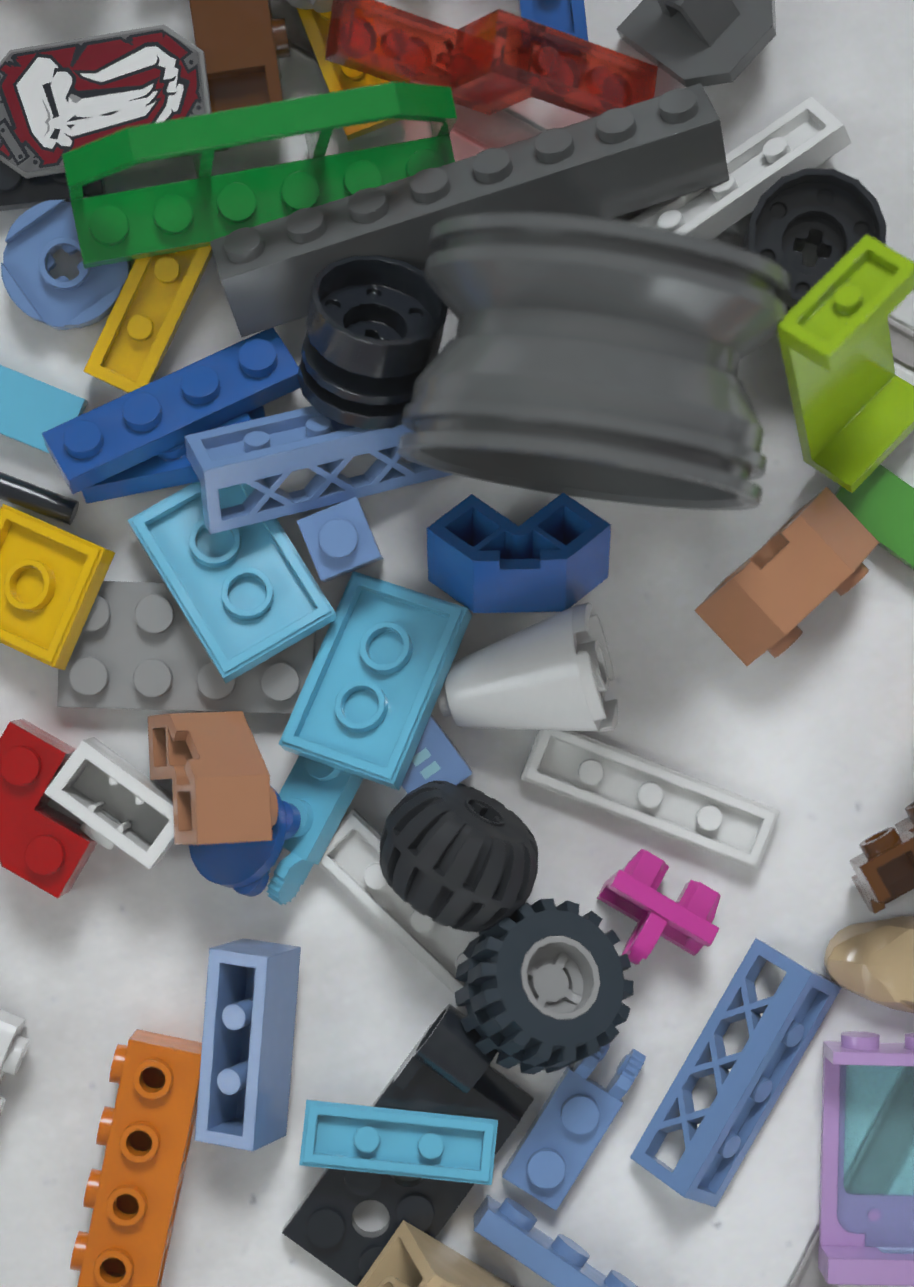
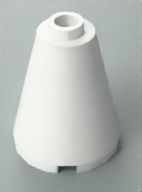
[437,603,618,732]

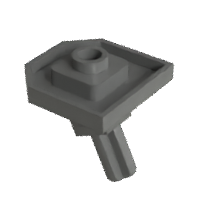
[617,0,776,87]

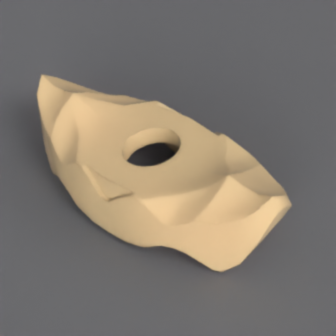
[824,916,914,1013]

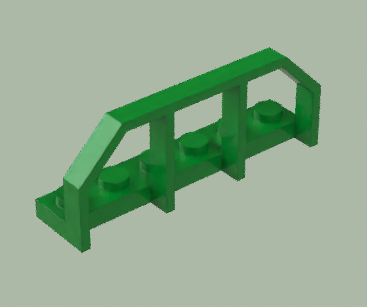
[62,82,457,269]

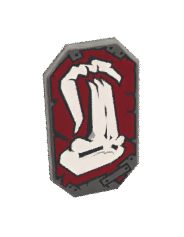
[0,24,212,178]

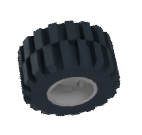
[454,898,633,1074]

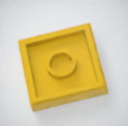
[0,504,115,670]

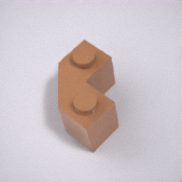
[694,487,879,666]
[148,711,278,845]

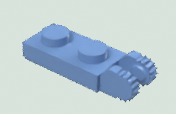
[502,1043,646,1211]

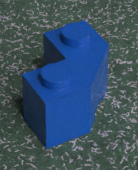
[427,493,611,613]

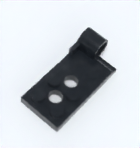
[282,1004,534,1287]

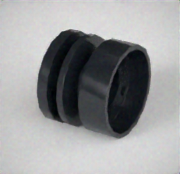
[743,168,886,312]
[297,255,448,429]

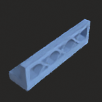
[185,406,453,535]
[630,938,842,1207]

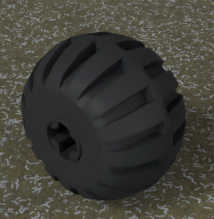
[380,781,538,932]

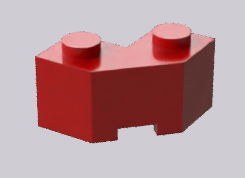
[0,719,97,898]

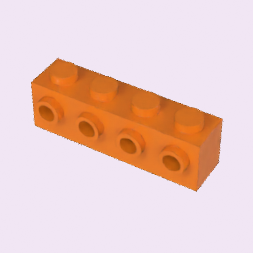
[70,1029,202,1287]

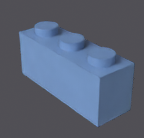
[195,938,301,1151]

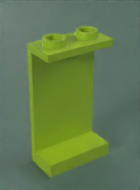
[776,234,914,493]

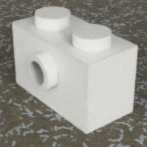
[44,737,174,870]

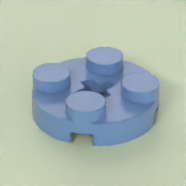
[1,200,131,330]

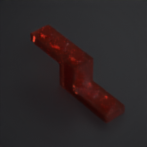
[325,0,658,118]

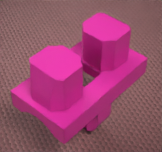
[597,849,721,965]

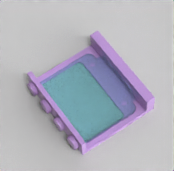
[818,1031,914,1286]

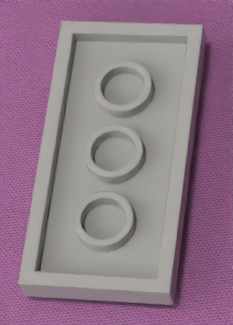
[57,581,316,714]

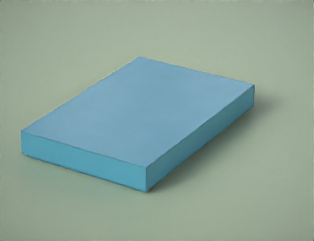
[128,481,337,684]
[279,571,472,790]

